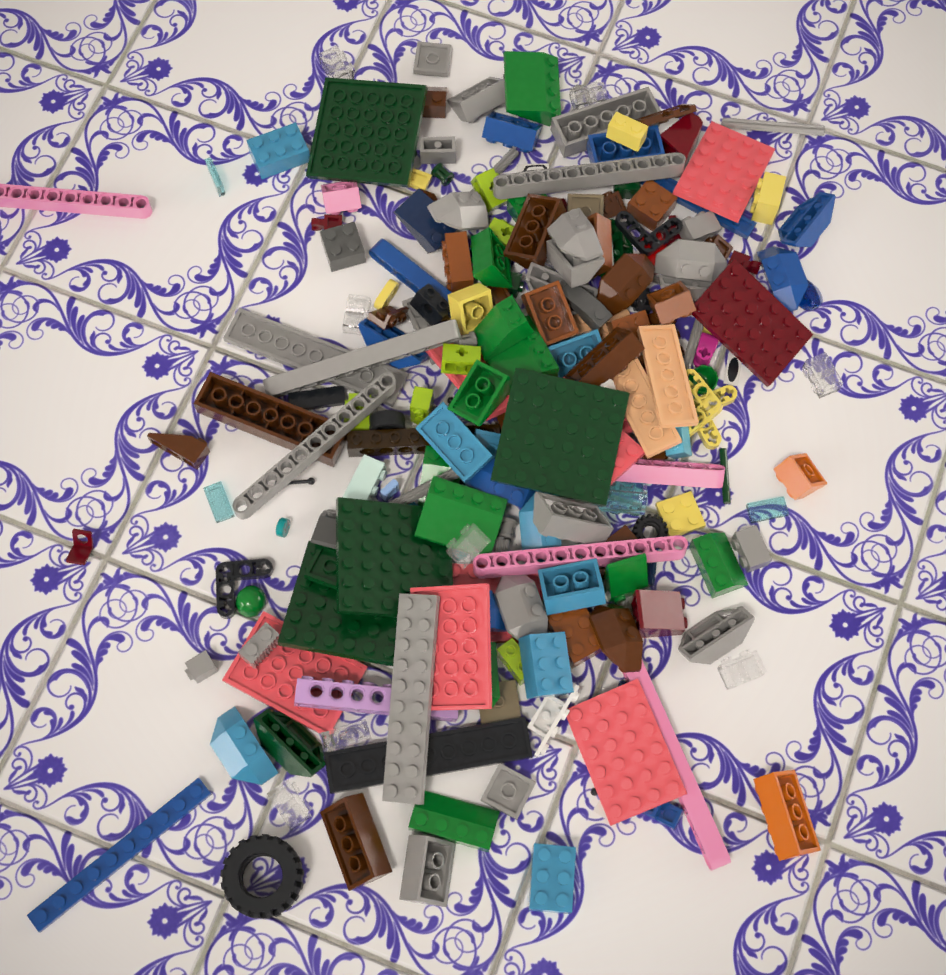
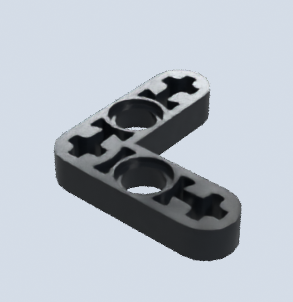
[615,211,683,256]
[216,559,274,619]

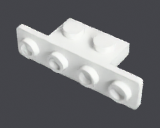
[527,684,580,758]

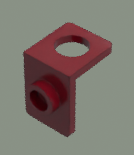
[66,529,94,565]

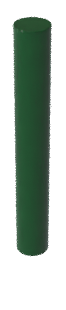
[719,448,731,504]

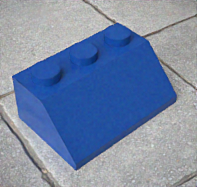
[482,111,543,153]

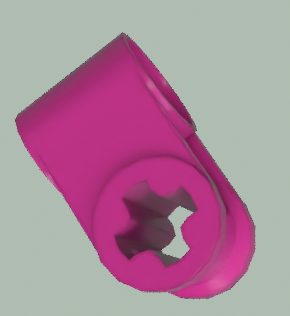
[693,332,719,367]

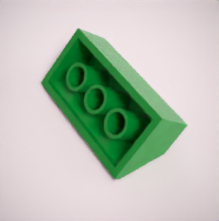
[408,791,500,852]

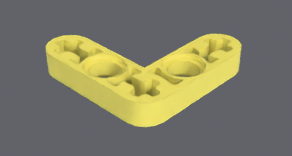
[686,369,723,437]
[693,385,737,450]

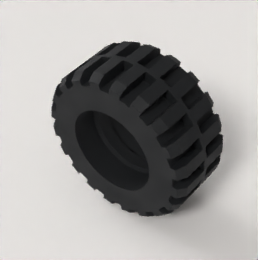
[220,834,304,919]

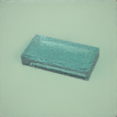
[204,157,226,197]
[203,481,235,523]
[746,496,789,523]

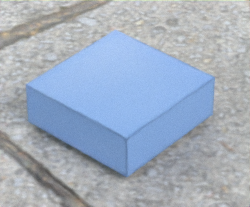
[380,479,399,502]

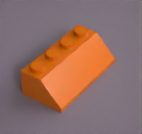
[753,770,821,861]

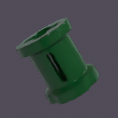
[431,163,454,186]

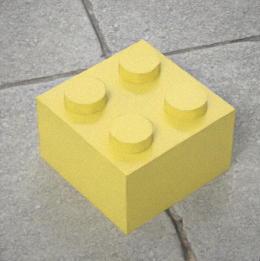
[749,172,786,225]
[448,283,493,335]

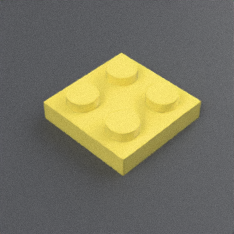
[655,491,706,536]

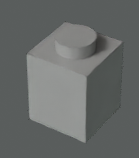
[184,650,218,684]

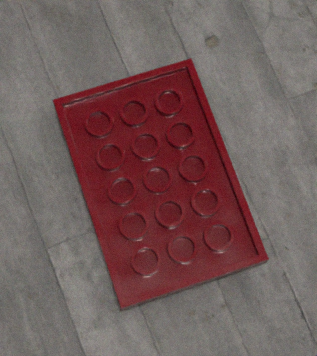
[691,258,813,387]

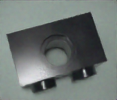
[410,283,450,326]

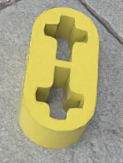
[374,279,399,309]

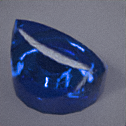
[799,279,823,311]

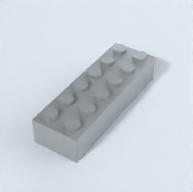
[550,87,661,158]

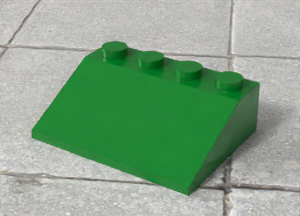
[503,51,561,127]
[486,315,559,395]
[414,476,507,556]

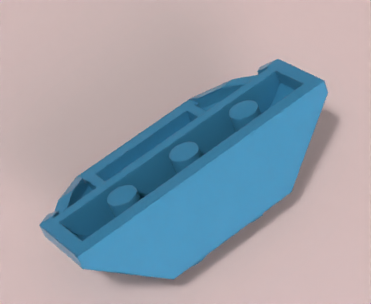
[519,492,562,562]
[210,706,279,785]

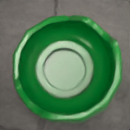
[688,365,718,395]
[236,585,266,617]

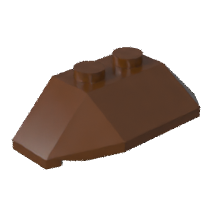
[597,253,655,316]
[589,603,643,673]

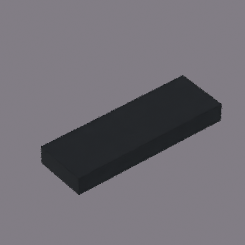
[288,386,346,410]

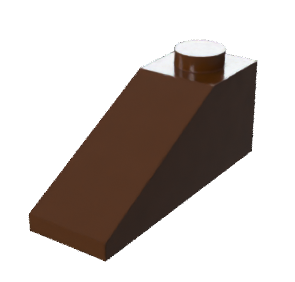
[147,433,210,470]

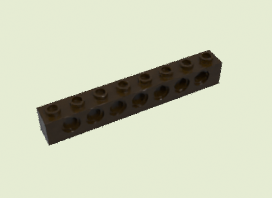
[347,424,500,457]

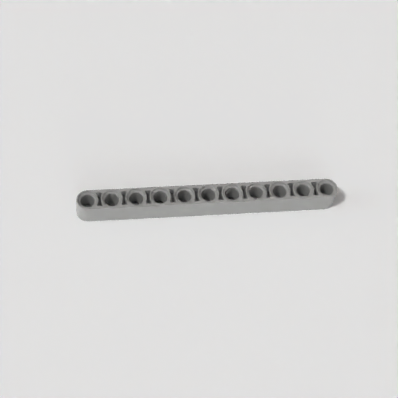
[493,153,686,199]
[262,320,462,398]
[232,372,396,520]

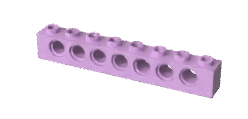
[294,676,458,722]

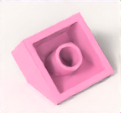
[321,181,362,215]

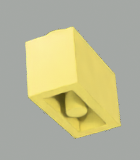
[606,112,649,152]

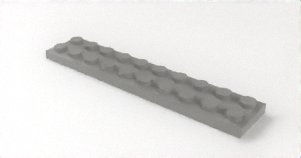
[223,307,408,407]
[382,593,440,805]

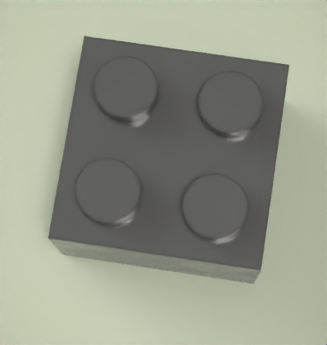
[320,221,366,272]

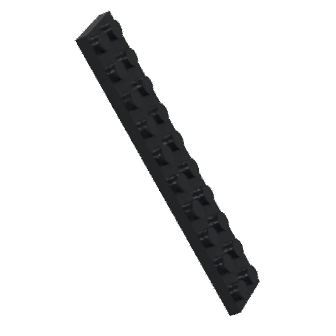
[324,717,533,794]

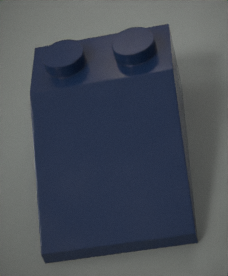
[393,189,458,253]

